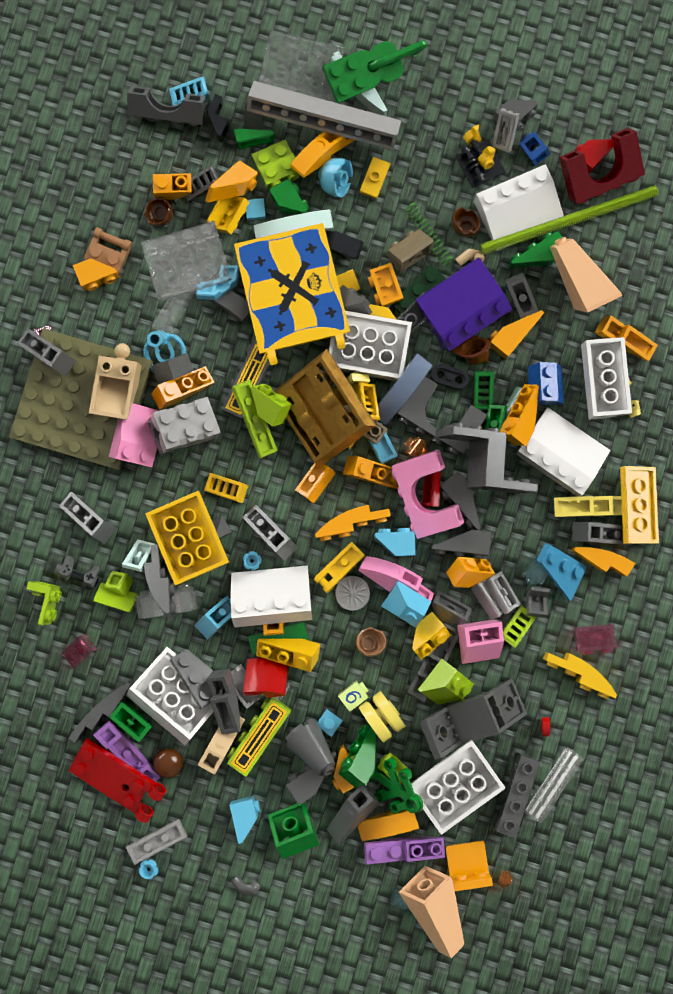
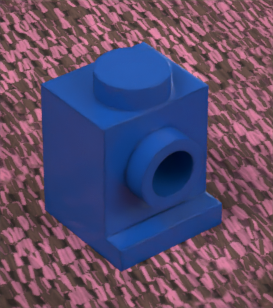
[519,131,550,166]

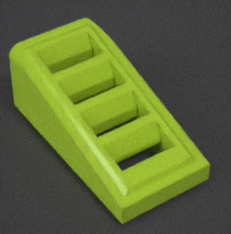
[503,605,536,648]

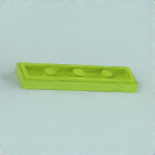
[232,380,278,458]

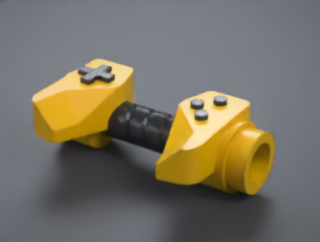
[463,125,495,169]

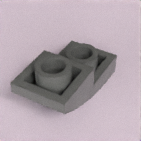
[211,290,250,322]

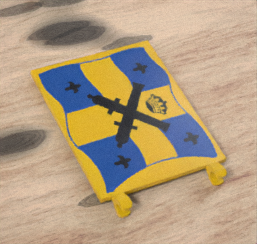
[234,223,350,365]

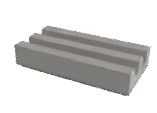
[492,108,520,152]
[485,571,521,614]

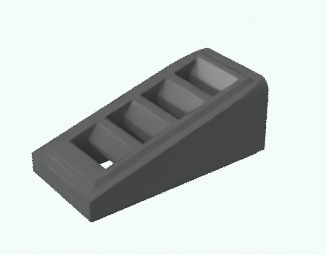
[185,166,219,202]

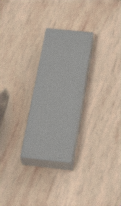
[126,819,187,865]

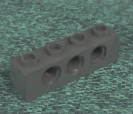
[494,752,540,838]

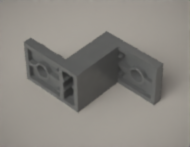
[435,423,538,494]
[420,678,527,760]

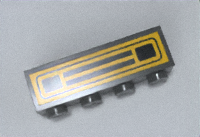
[221,340,276,421]

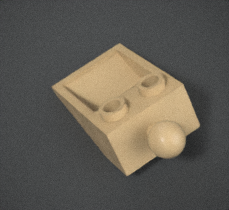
[89,343,142,420]

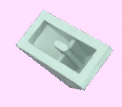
[122,539,155,572]

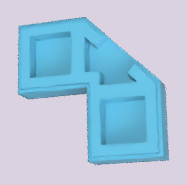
[196,265,240,300]

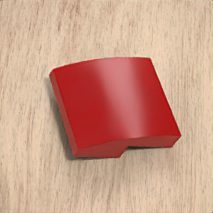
[243,658,289,698]

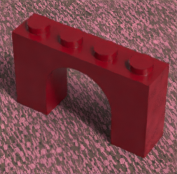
[559,128,645,204]

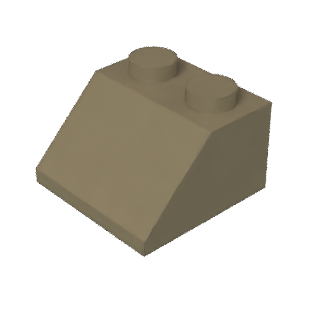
[387,229,434,273]

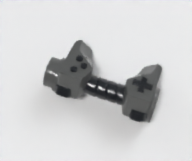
[54,556,100,590]

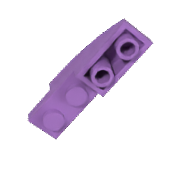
[364,836,445,864]

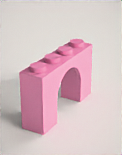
[392,449,464,539]

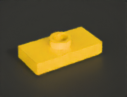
[360,157,390,199]

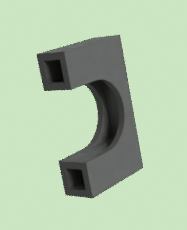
[397,377,487,456]

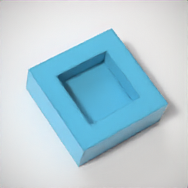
[246,198,266,221]

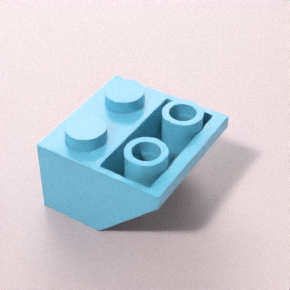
[374,528,416,557]

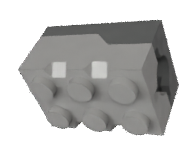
[147,397,221,456]

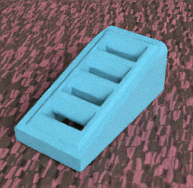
[169,77,210,105]

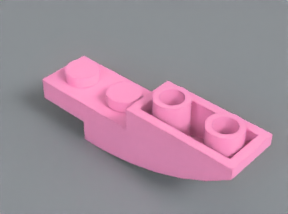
[359,556,434,601]

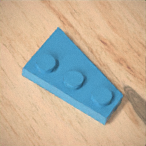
[537,543,587,601]

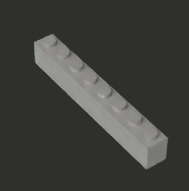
[247,81,401,150]

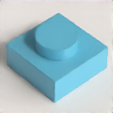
[318,709,343,737]

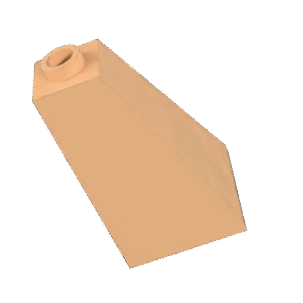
[550,237,622,313]
[399,866,464,958]

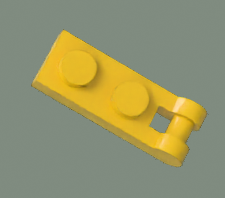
[314,542,365,593]

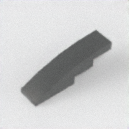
[406,623,459,703]
[68,681,134,743]

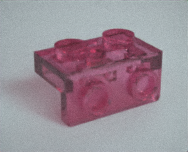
[574,624,619,655]

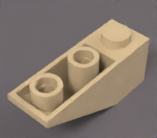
[198,716,245,775]

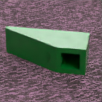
[508,231,562,269]
[338,724,376,788]

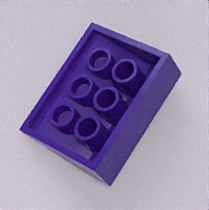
[416,258,512,351]

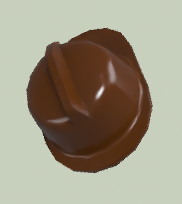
[451,335,491,365]

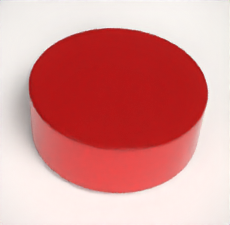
[541,717,550,737]

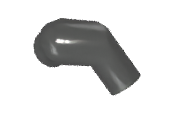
[230,875,260,896]

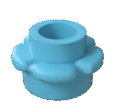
[243,551,262,570]
[139,860,158,879]

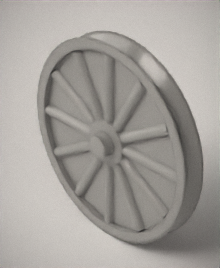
[335,576,370,611]

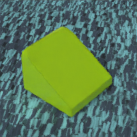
[104,571,133,596]

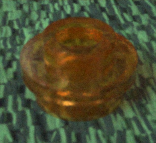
[497,869,513,890]

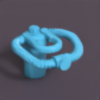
[143,330,186,373]

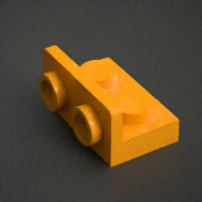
[368,263,404,307]

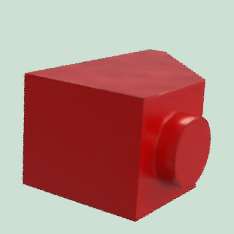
[574,139,613,174]

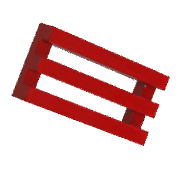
[422,471,441,507]

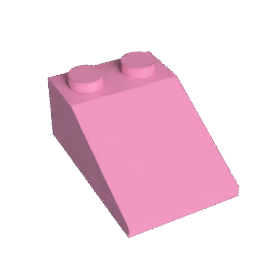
[109,404,159,467]

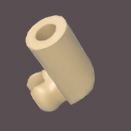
[455,249,485,266]

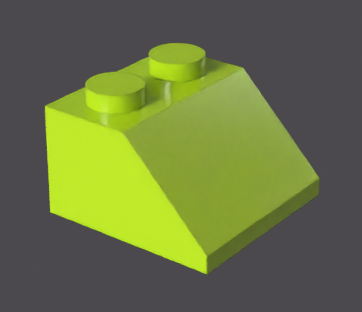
[418,659,474,705]

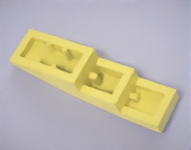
[554,496,622,517]

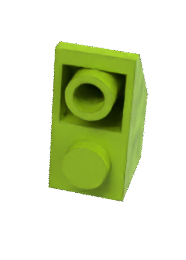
[251,384,292,426]

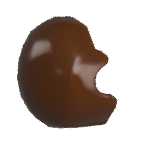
[144,198,173,227]
[452,207,481,237]
[153,747,184,778]

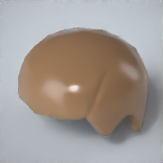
[356,627,386,657]

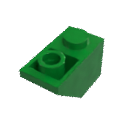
[269,179,309,215]

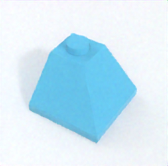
[382,581,431,628]

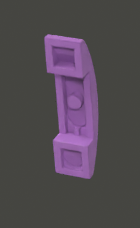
[93,721,160,782]

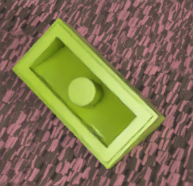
[93,582,138,613]

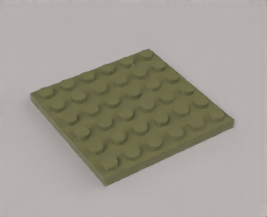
[9,328,153,470]

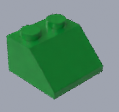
[268,802,319,859]

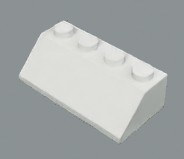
[581,337,632,420]

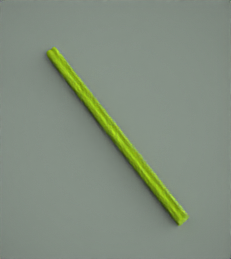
[480,185,659,255]

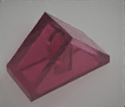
[62,634,98,668]

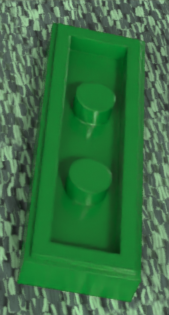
[248,622,309,655]

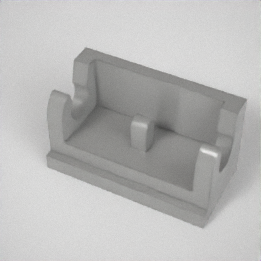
[231,664,263,709]

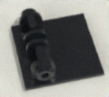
[455,139,506,188]

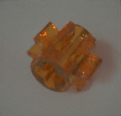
[404,436,428,458]

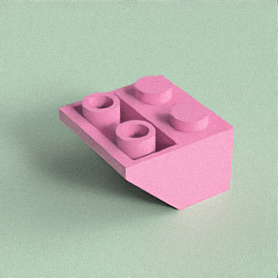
[457,619,504,664]

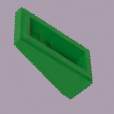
[234,129,275,150]
[473,371,494,410]

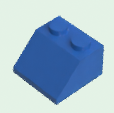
[528,362,564,405]

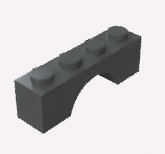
[127,86,206,126]

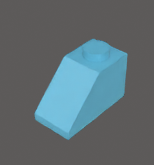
[194,595,232,640]
[230,796,261,844]

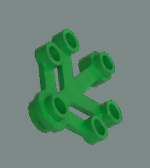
[369,758,423,814]

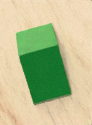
[109,702,152,742]

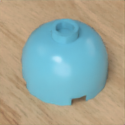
[318,158,353,197]

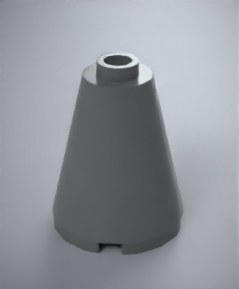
[285,719,335,776]

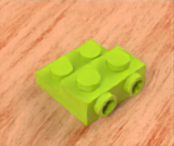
[252,139,300,190]

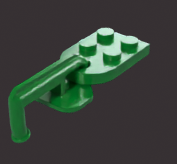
[322,40,427,104]

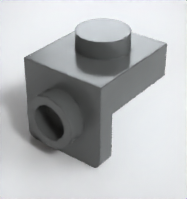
[526,586,550,618]

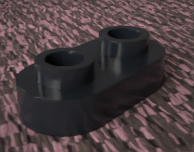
[431,364,469,390]

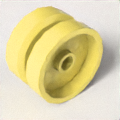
[358,691,406,743]

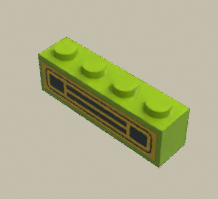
[227,697,292,777]

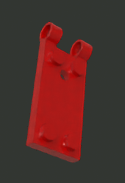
[68,738,167,823]

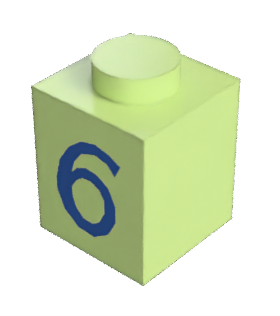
[338,681,369,711]

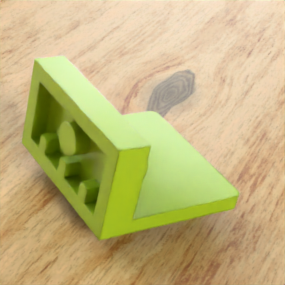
[26,581,62,625]

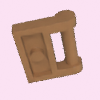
[84,227,132,274]

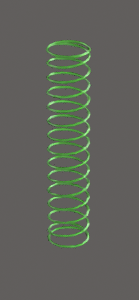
[405,202,453,266]

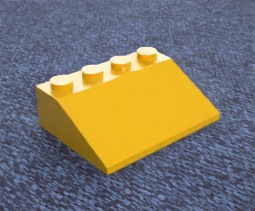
[145,491,229,585]

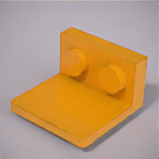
[445,840,493,891]

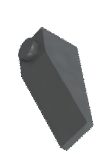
[17,328,76,376]
[59,492,117,544]
[242,504,298,561]
[572,522,632,545]

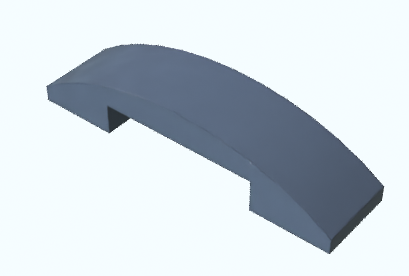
[370,353,432,425]

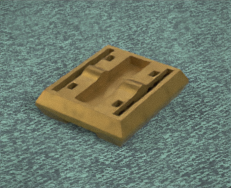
[274,349,377,468]

